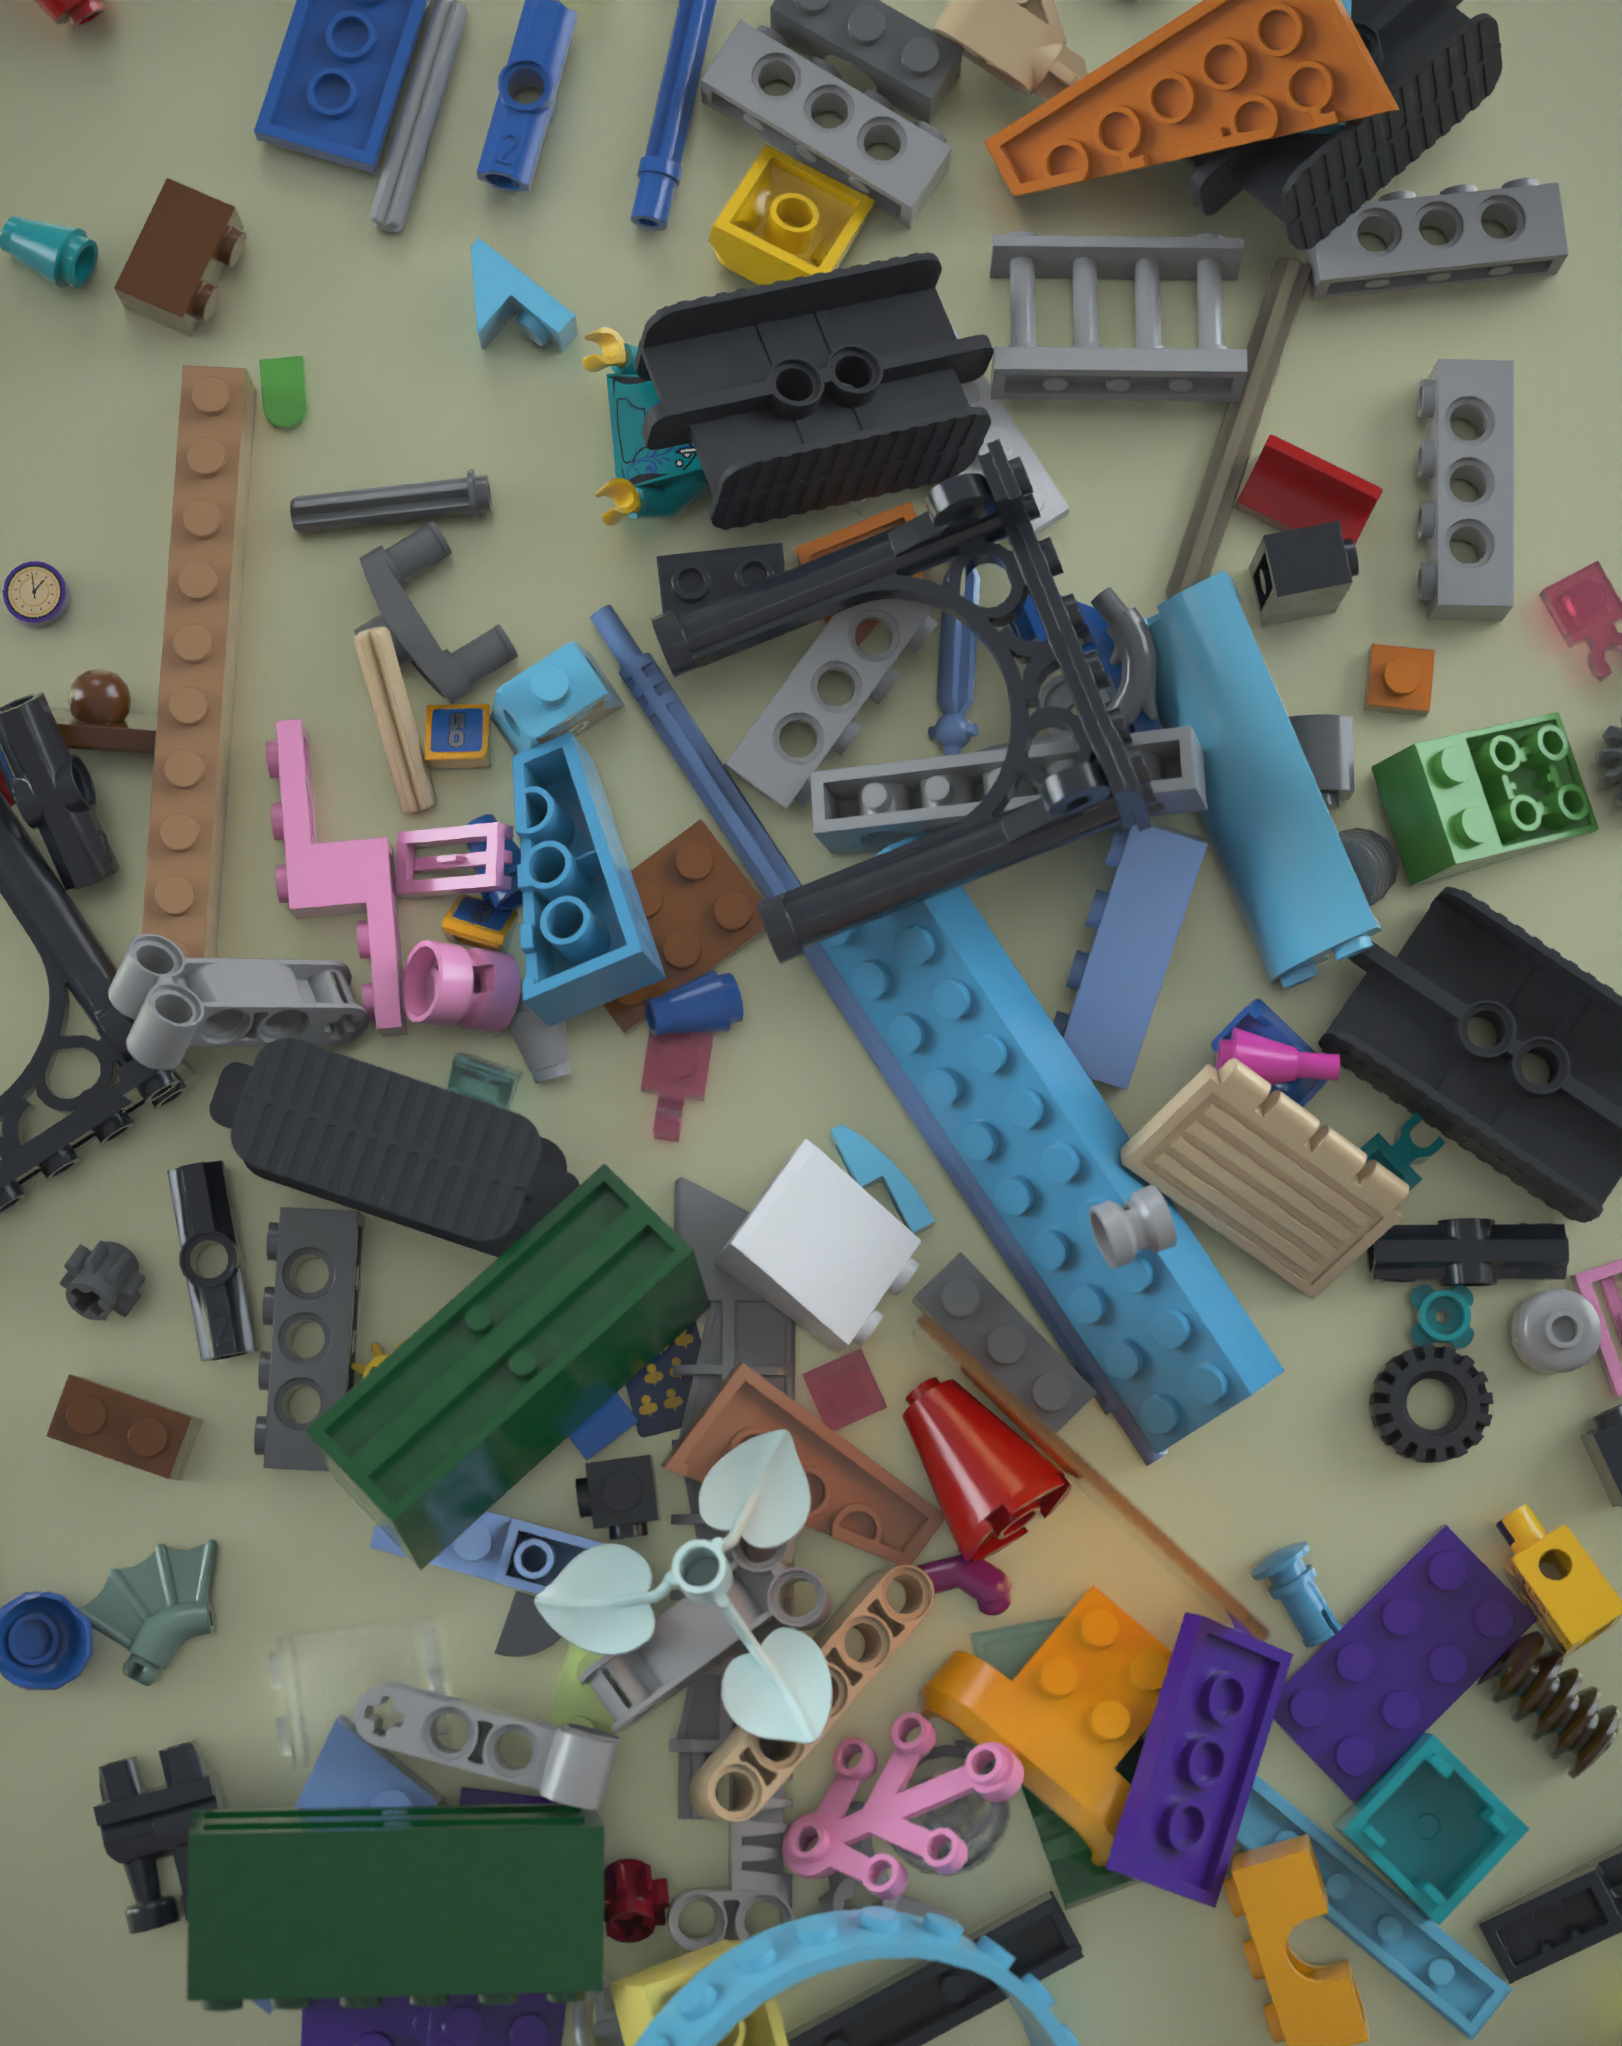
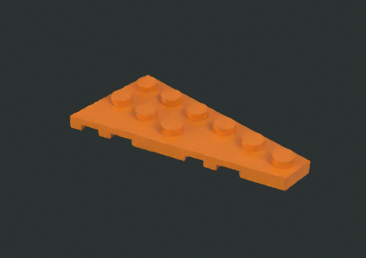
[984,0,1400,197]

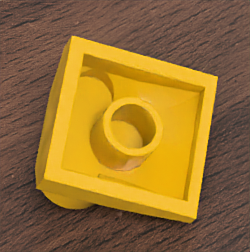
[708,145,876,285]

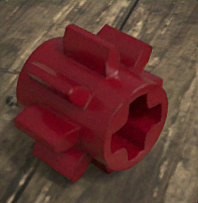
[604,1859,670,1943]

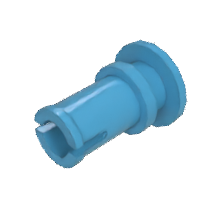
[1250,1541,1342,1648]

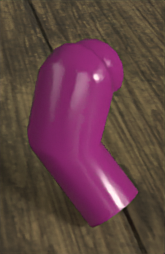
[917,1554,1012,1616]

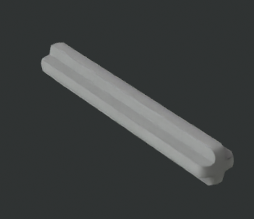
[369,0,468,233]

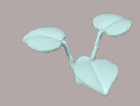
[534,1429,832,1744]

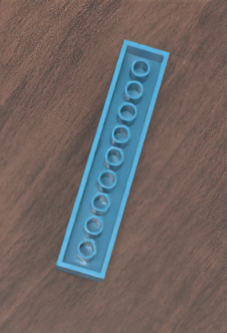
[819,832,1285,1454]

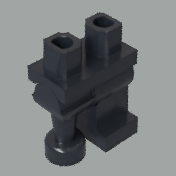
[93,1740,227,1934]

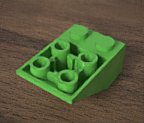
[1371,712,1599,886]

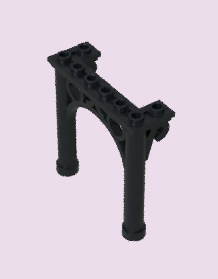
[651,439,1157,964]
[0,791,196,1214]

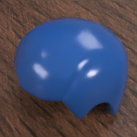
[0,1591,93,1691]

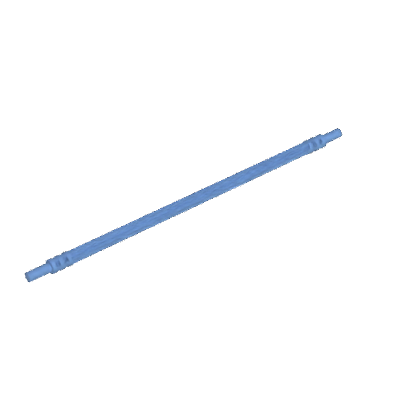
[590,605,1168,1466]

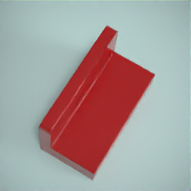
[1234,435,1383,544]

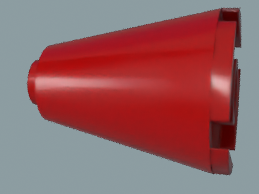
[902,1377,1072,1562]

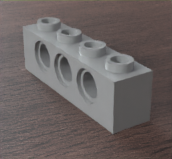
[701,19,952,229]
[1305,178,1568,300]
[1417,359,1514,621]
[724,599,938,810]

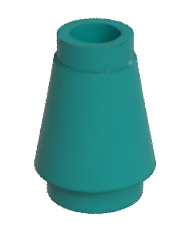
[0,216,98,288]

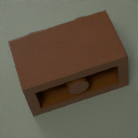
[114,178,246,337]
[46,1374,203,1481]

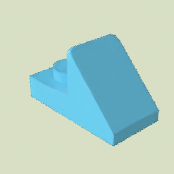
[471,238,578,352]

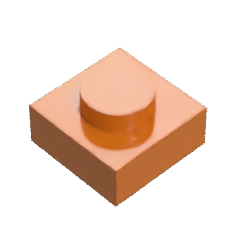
[1363,644,1435,717]

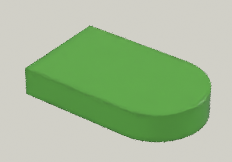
[259,356,308,430]

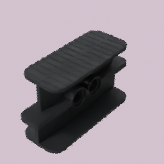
[1185,0,1502,250]
[634,252,994,530]
[1318,887,1622,1223]
[209,1038,580,1258]

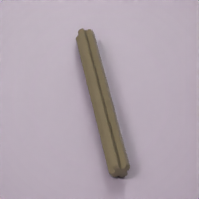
[1165,257,1311,599]

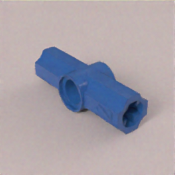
[477,0,578,193]

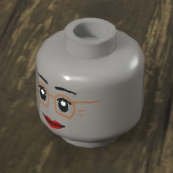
[1510,1288,1602,1374]

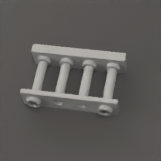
[990,231,1248,402]

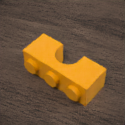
[1224,1833,1369,2046]

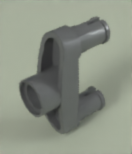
[353,521,518,705]

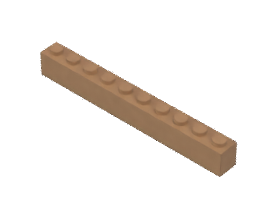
[141,365,256,958]

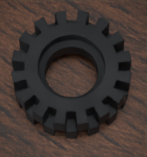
[1369,1345,1493,1463]

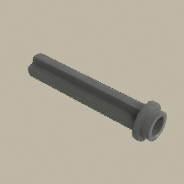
[290,469,492,532]

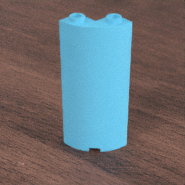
[1143,570,1382,990]

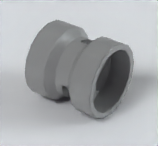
[1089,1184,1177,1270]

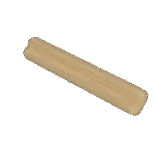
[354,627,436,813]

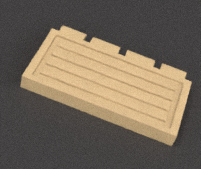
[1120,1058,1410,1299]

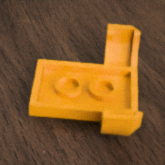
[919,1585,1173,1866]

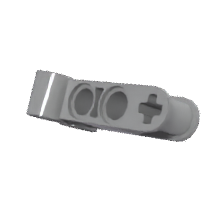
[108,933,370,1070]
[578,1536,833,1734]
[354,1682,620,1810]

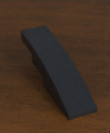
[1478,1845,1622,1984]

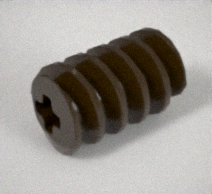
[1477,1631,1621,1779]

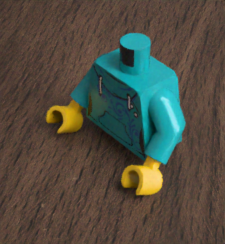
[583,327,709,526]

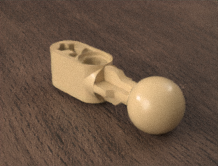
[932,0,1089,101]

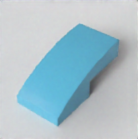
[829,1124,935,1235]

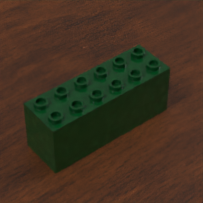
[305,1163,711,1570]
[187,1803,604,2012]

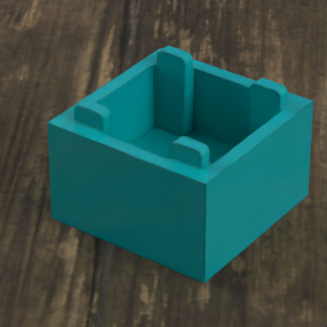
[1332,1732,1529,1925]

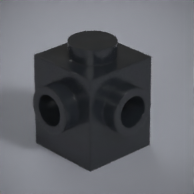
[575,1454,661,1540]

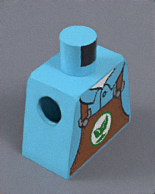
[490,641,625,755]

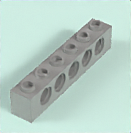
[810,726,1208,854]

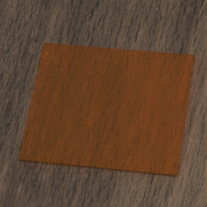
[913,1314,1270,1641]

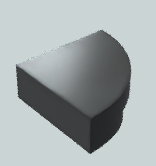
[494,1591,562,1657]

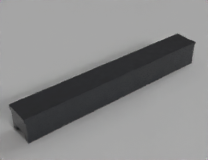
[786,1890,1084,2046]

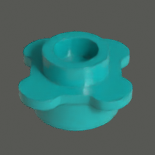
[1409,1284,1474,1349]

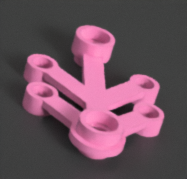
[782,1712,1024,1900]

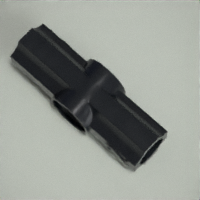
[0,692,119,890]
[167,1160,258,1362]
[1366,1218,1569,1287]

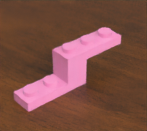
[266,719,408,1037]

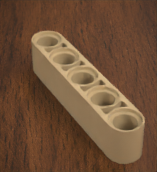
[689,1564,935,1822]

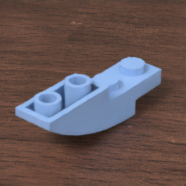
[370,1510,639,1594]

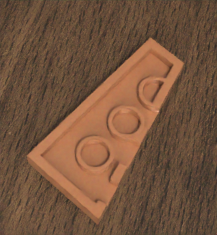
[661,1360,945,1565]

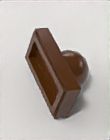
[50,669,157,754]

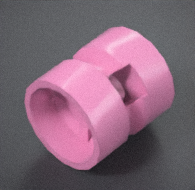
[400,940,521,1034]

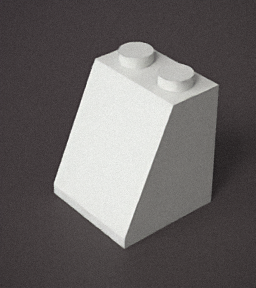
[713,1139,922,1353]

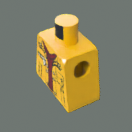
[1495,1504,1622,1659]

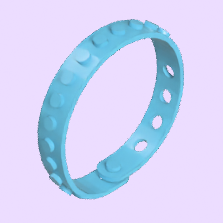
[634,1906,1080,2046]

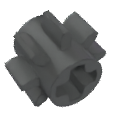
[60,1241,145,1321]

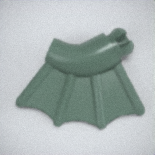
[78,1539,217,1686]

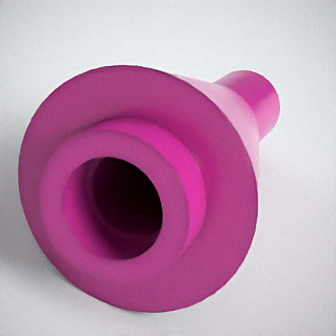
[1216,1027,1340,1085]

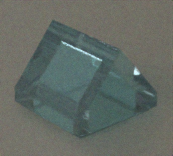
[447,1051,523,1110]

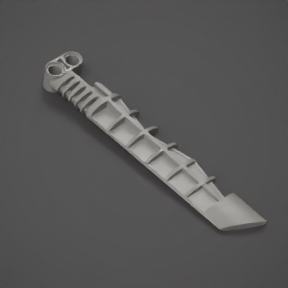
[666,1177,795,1951]

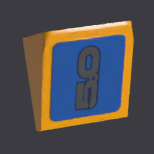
[424,704,491,769]
[441,894,519,952]

